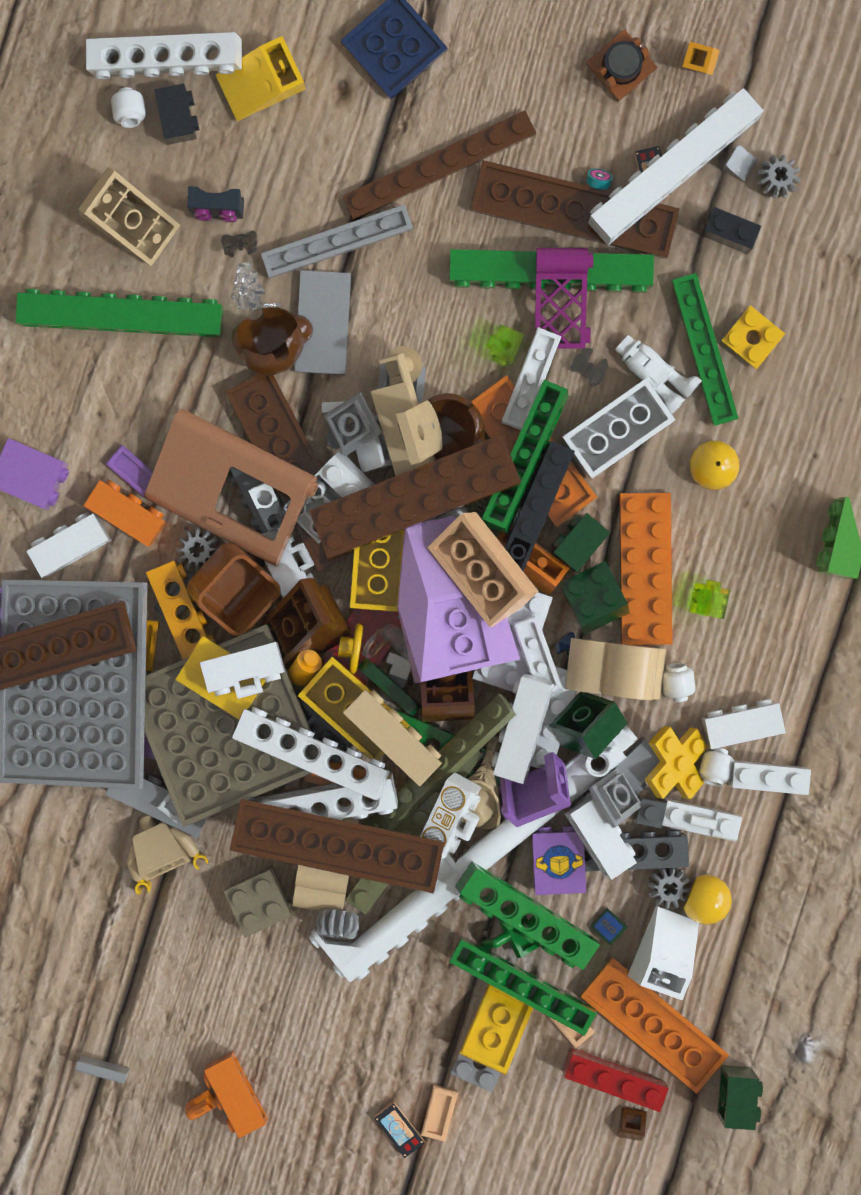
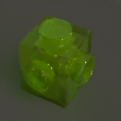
[486,324,524,367]
[689,580,730,619]

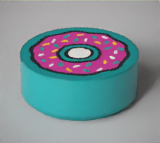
[586,169,613,190]

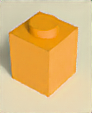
[682,42,720,75]

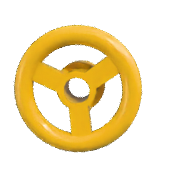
[338,623,363,674]

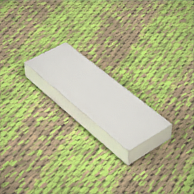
[512,615,562,692]

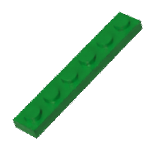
[671,273,739,427]

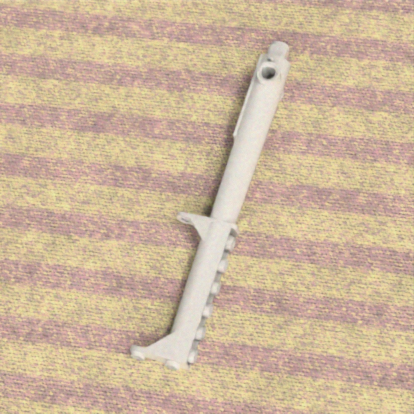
[309,725,638,982]

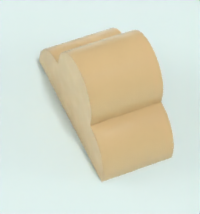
[77,167,180,266]
[565,638,666,700]
[292,807,359,911]

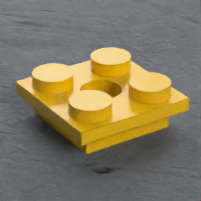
[721,305,785,369]

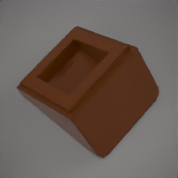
[617,1107,647,1141]

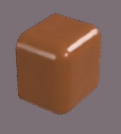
[187,543,281,636]

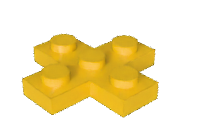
[645,726,708,800]

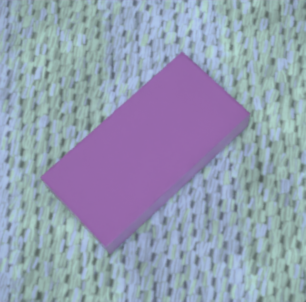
[106,445,153,497]

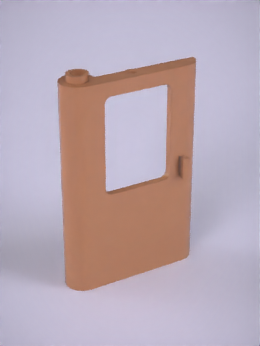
[145,409,319,567]

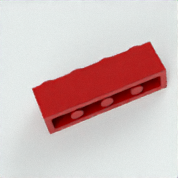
[562,1048,669,1112]

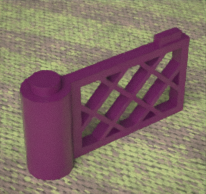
[535,248,593,349]

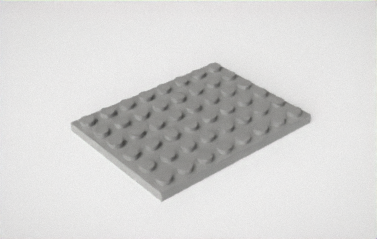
[0,580,147,789]

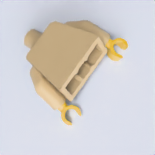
[127,815,208,895]

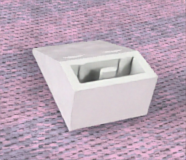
[283,450,375,544]
[627,906,699,1000]

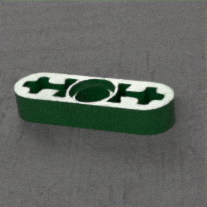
[358,657,422,716]

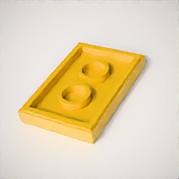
[175,636,266,720]
[459,984,533,1075]

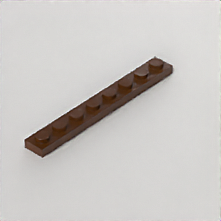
[342,110,536,221]

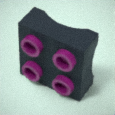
[187,186,244,223]

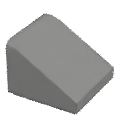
[723,144,757,182]

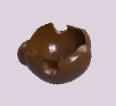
[232,307,313,376]
[428,393,486,461]

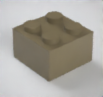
[223,866,293,938]

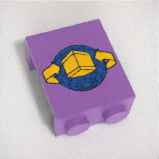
[531,825,586,895]

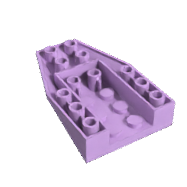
[397,516,520,683]

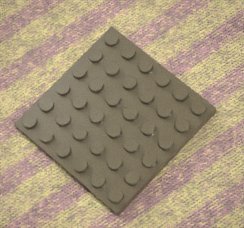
[144,624,319,827]

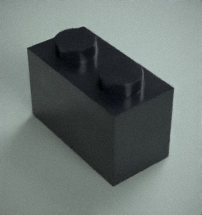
[154,83,200,145]
[701,207,761,254]

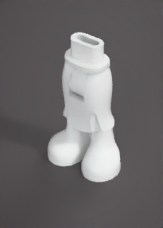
[615,335,702,414]

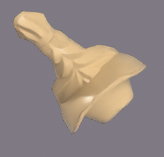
[462,736,501,830]

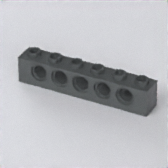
[585,830,689,872]

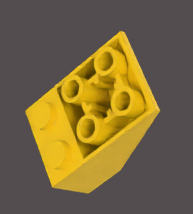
[216,36,306,121]

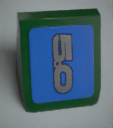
[591,908,627,946]

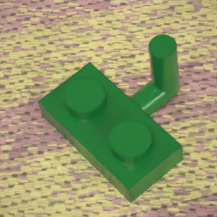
[481,903,541,958]

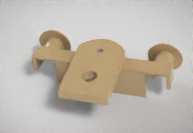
[371,346,442,476]

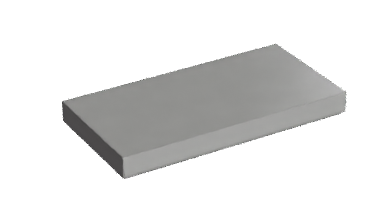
[295,270,351,375]

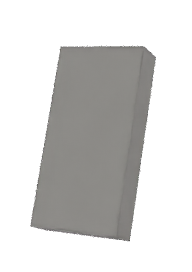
[75,1055,130,1083]

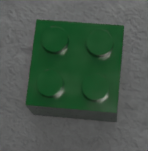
[551,513,611,572]
[560,561,630,635]
[549,692,628,759]
[717,1065,763,1130]

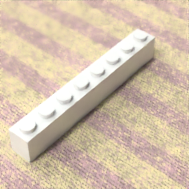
[588,88,764,245]

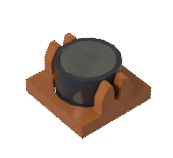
[586,29,658,102]

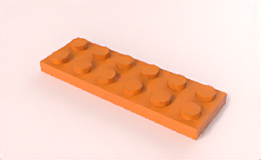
[471,375,597,528]
[619,493,673,645]
[580,956,729,1094]

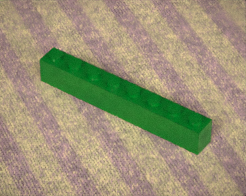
[449,249,654,293]
[15,289,224,338]

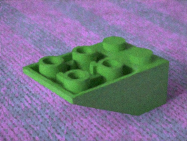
[816,497,861,579]

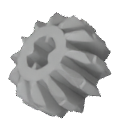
[757,155,801,198]
[176,528,218,571]
[647,868,691,909]
[316,909,359,939]

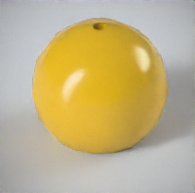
[690,440,739,490]
[683,874,732,925]

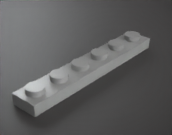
[261,204,413,279]

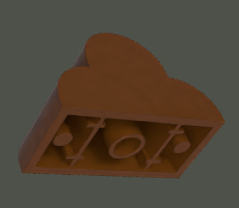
[256,578,351,670]
[421,670,474,722]

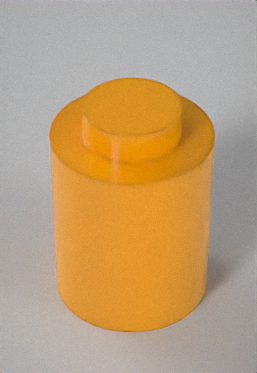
[288,650,322,686]

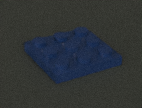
[340,0,448,100]

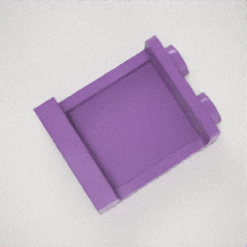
[0,438,69,510]
[499,752,571,827]

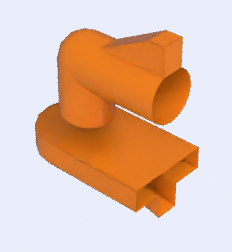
[185,1089,217,1120]

